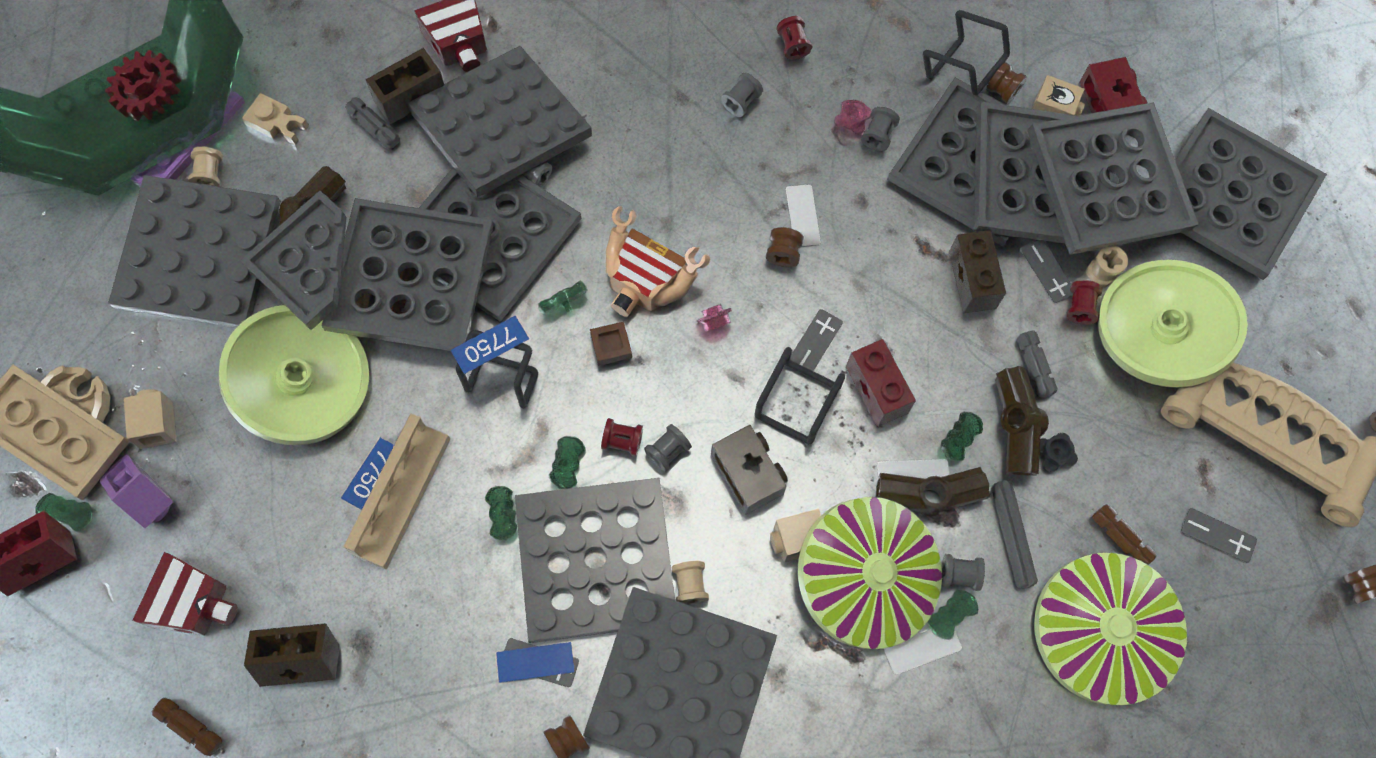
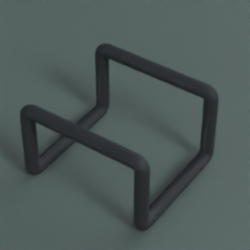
[923,10,1010,96]
[456,330,538,409]
[754,347,845,444]

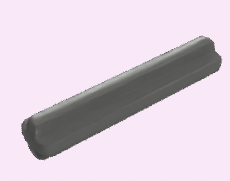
[991,481,1038,588]

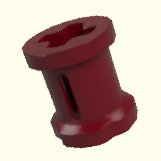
[776,16,813,60]
[1066,280,1103,325]
[601,418,643,457]

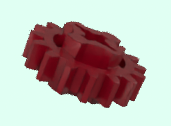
[105,50,182,121]

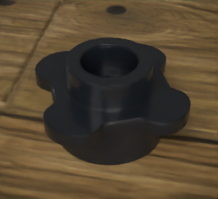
[1040,433,1078,472]

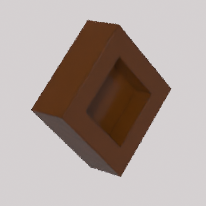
[590,321,632,366]

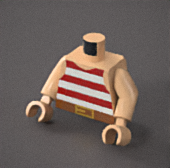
[606,206,710,317]

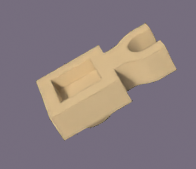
[242,93,309,145]

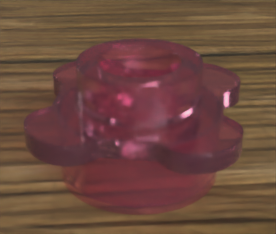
[834,100,872,135]
[696,304,732,332]

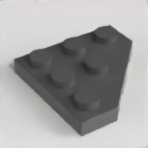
[240,191,347,330]

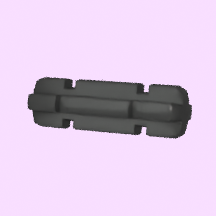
[345,97,400,149]
[1017,330,1058,398]

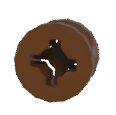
[986,62,1027,104]
[766,227,804,267]
[1343,565,1376,604]
[543,715,590,758]

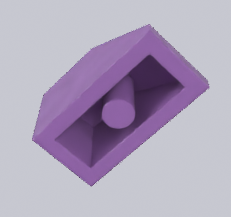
[99,453,173,529]

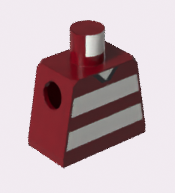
[414,0,487,72]
[132,552,238,636]

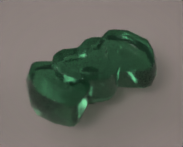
[538,280,588,315]
[941,412,983,461]
[548,436,586,489]
[485,486,517,540]
[35,493,93,532]
[928,590,979,640]

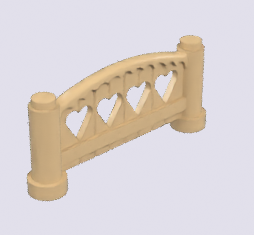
[1161,363,1376,527]

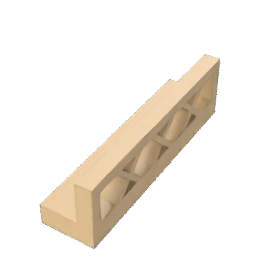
[343,413,450,570]

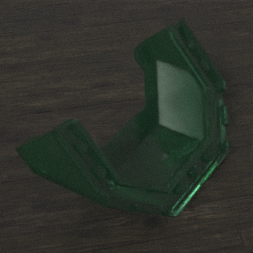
[0,0,244,196]

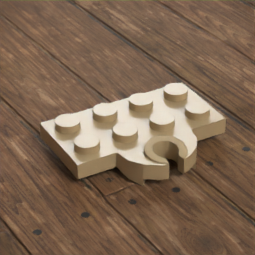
[0,364,130,501]

